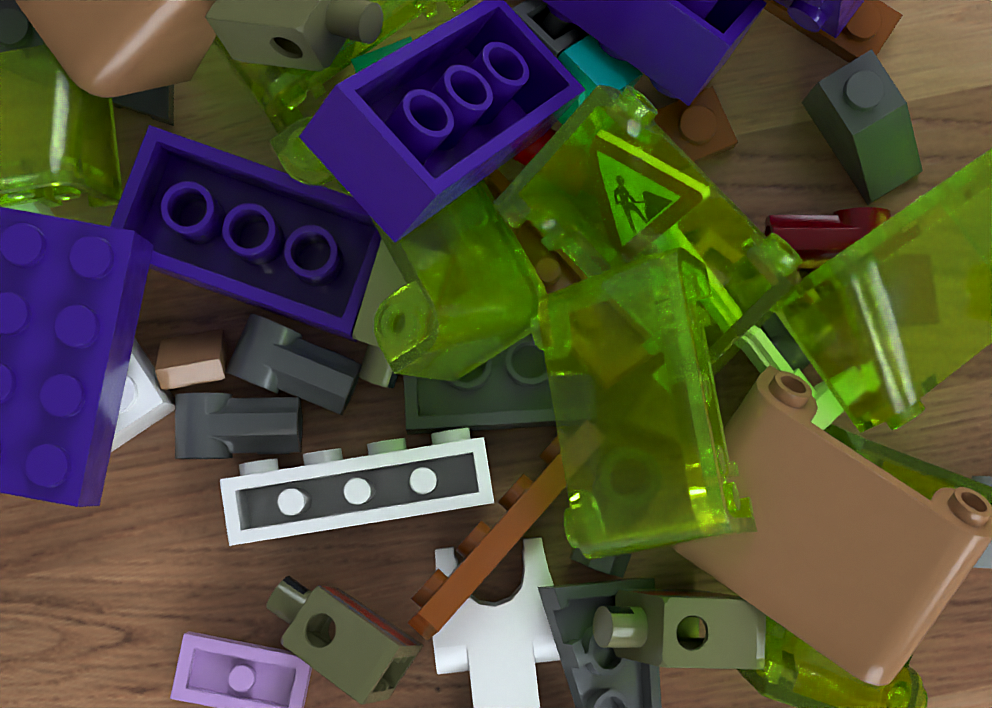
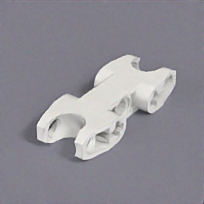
[432,537,560,708]

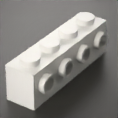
[220,428,494,546]

